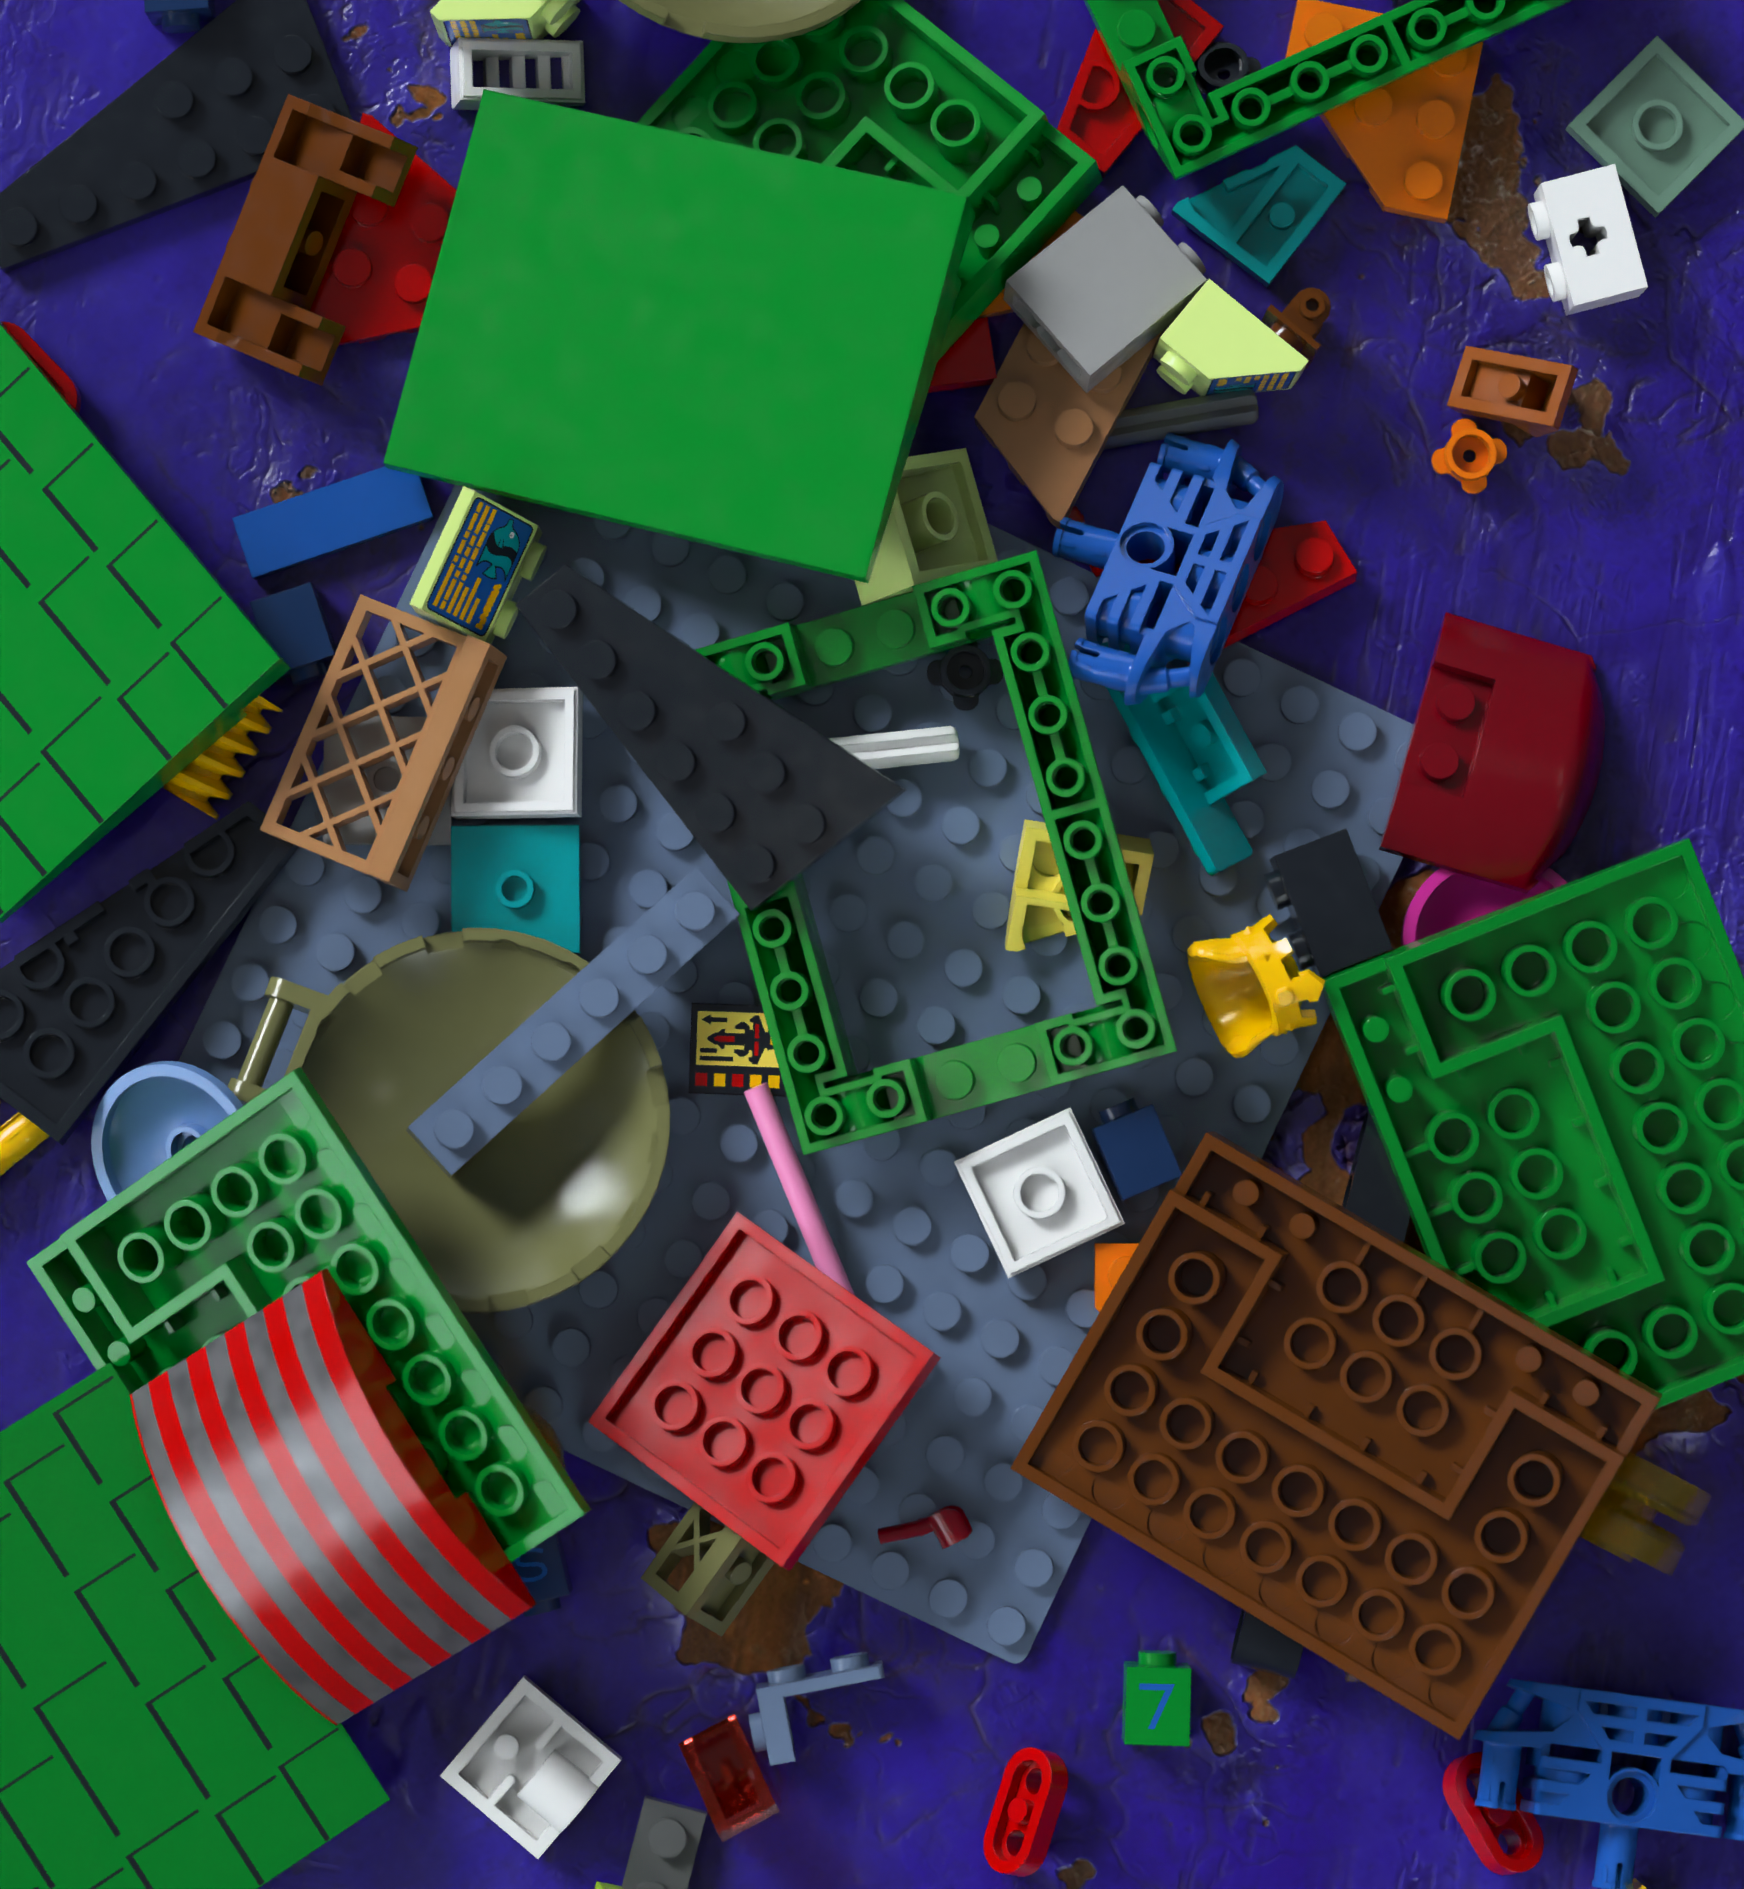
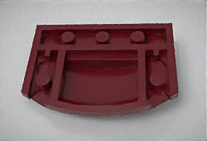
[1379,612,1605,894]

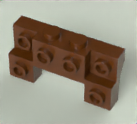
[193,94,418,386]

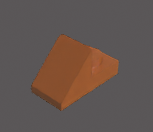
[1447,346,1578,437]

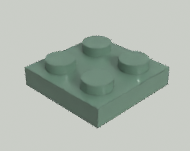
[1565,36,1744,218]

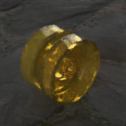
[1580,1452,1712,1577]

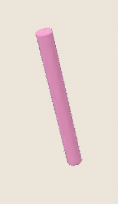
[744,1082,855,1295]

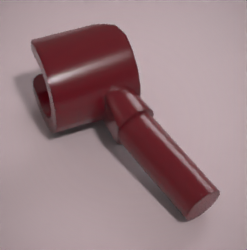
[878,1505,973,1549]

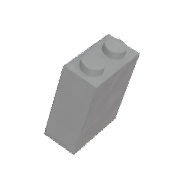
[1003,185,1207,393]

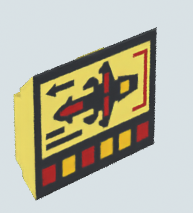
[688,1003,787,1097]

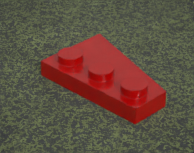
[1057,0,1224,178]
[1138,520,1357,666]

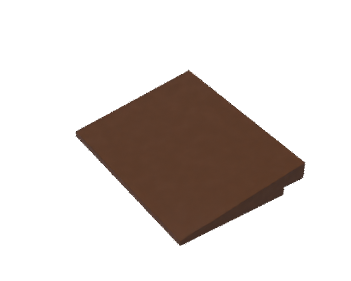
[1010,1131,1663,1740]

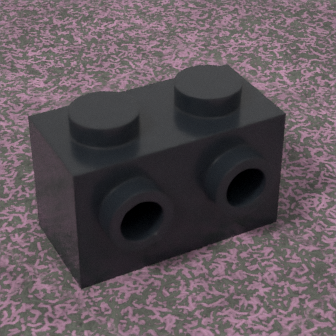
[1264,829,1393,977]

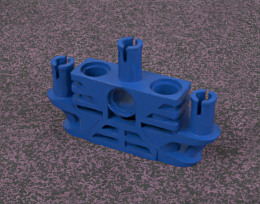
[1052,432,1284,706]
[1471,1678,1744,1889]

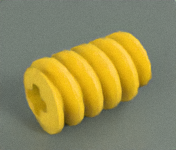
[163,696,283,820]

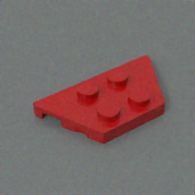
[310,113,457,345]

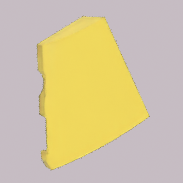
[1005,819,1154,952]

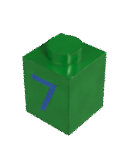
[1122,1650,1191,1746]

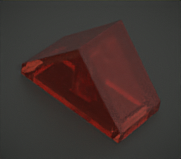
[679,1714,782,1842]

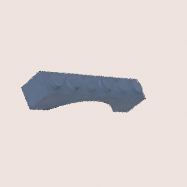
[406,866,740,1178]

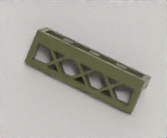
[641,1502,775,1637]

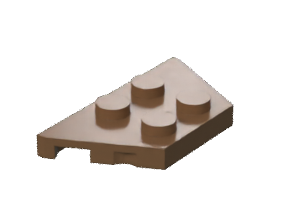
[974,323,1167,529]

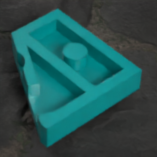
[1171,145,1346,288]

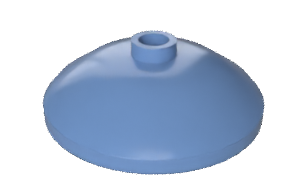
[91,1061,243,1201]

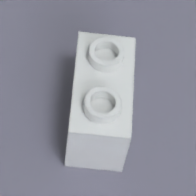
[1528,164,1648,316]

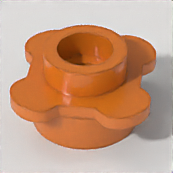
[1431,418,1507,494]

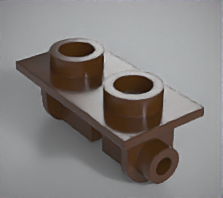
[1261,288,1331,369]

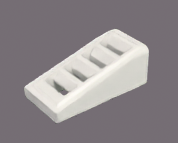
[450,37,585,110]

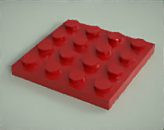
[588,1212,941,1571]

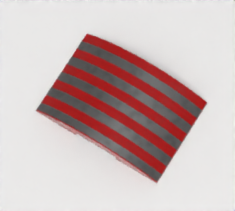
[129,1268,536,1726]

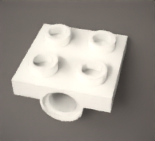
[440,1675,622,1859]

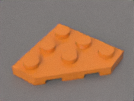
[1285,0,1483,224]

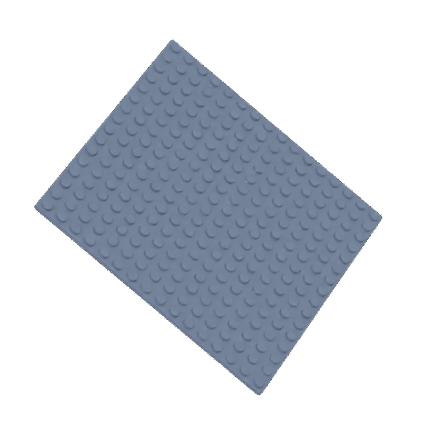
[178,485,1414,1664]

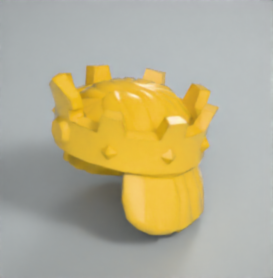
[1187,914,1325,1058]

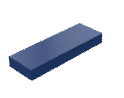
[232,466,435,580]

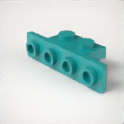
[1101,641,1267,876]

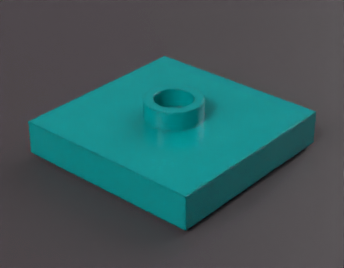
[451,825,581,954]

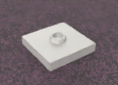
[451,687,583,820]
[954,1107,1125,1278]

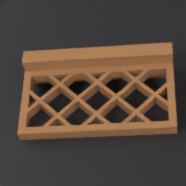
[260,594,507,892]

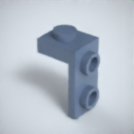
[748,1652,885,1766]

